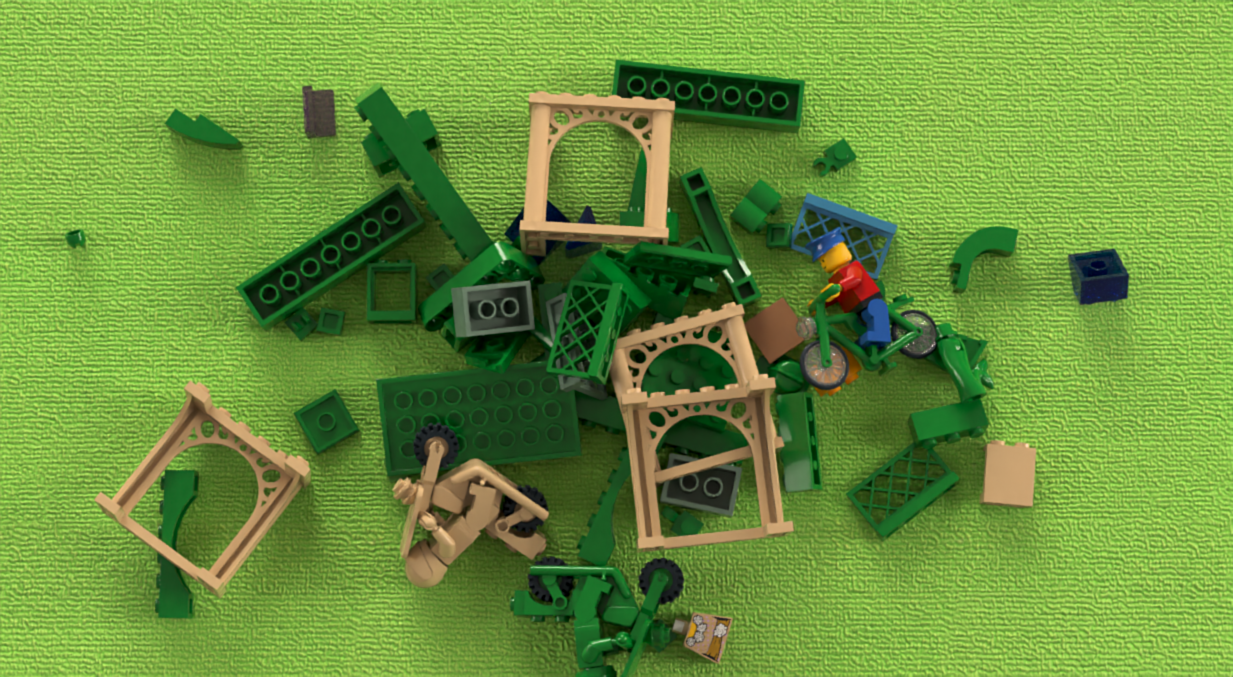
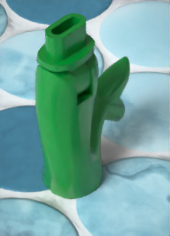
[934,323,994,404]

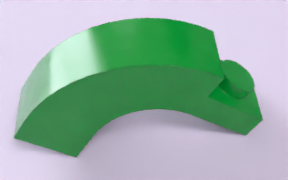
[949,226,1019,294]

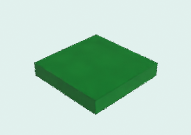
[293,389,360,455]

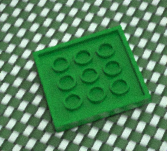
[635,312,737,433]

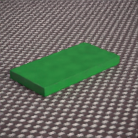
[624,241,732,278]

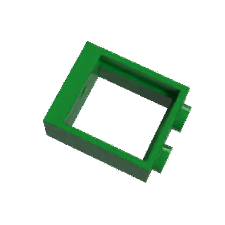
[367,259,418,324]

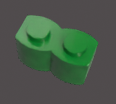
[729,179,782,236]

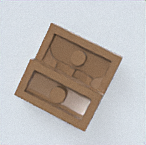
[744,297,811,364]

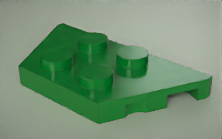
[464,330,531,374]

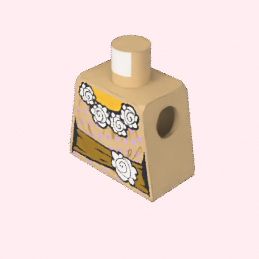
[672,612,733,664]

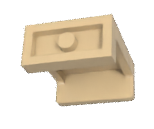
[979,440,1036,508]

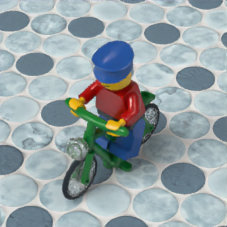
[796,227,937,390]

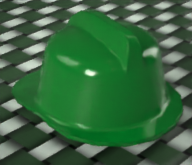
[756,355,810,395]

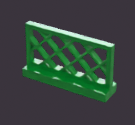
[546,280,630,385]
[846,442,960,542]

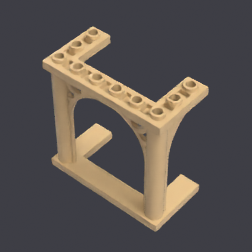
[519,91,675,256]
[609,302,784,488]
[621,374,794,553]
[94,381,311,599]

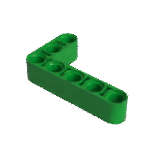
[418,242,545,332]

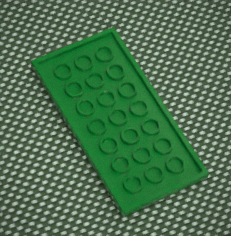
[376,360,582,476]

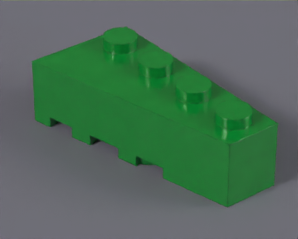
[602,246,695,320]

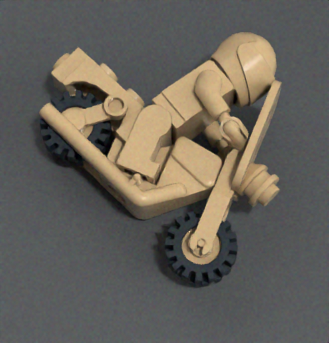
[392,423,549,588]

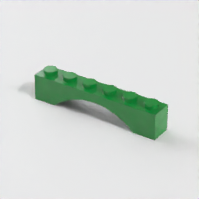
[679,167,762,308]
[576,430,667,566]
[155,470,199,619]

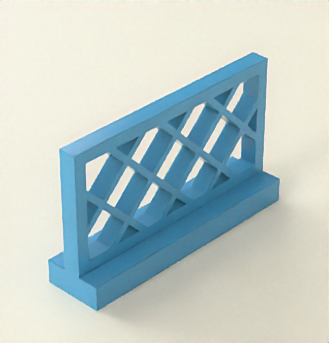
[790,193,898,280]

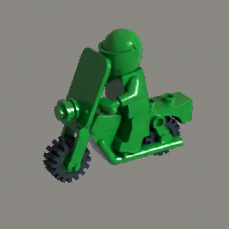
[510,556,684,677]

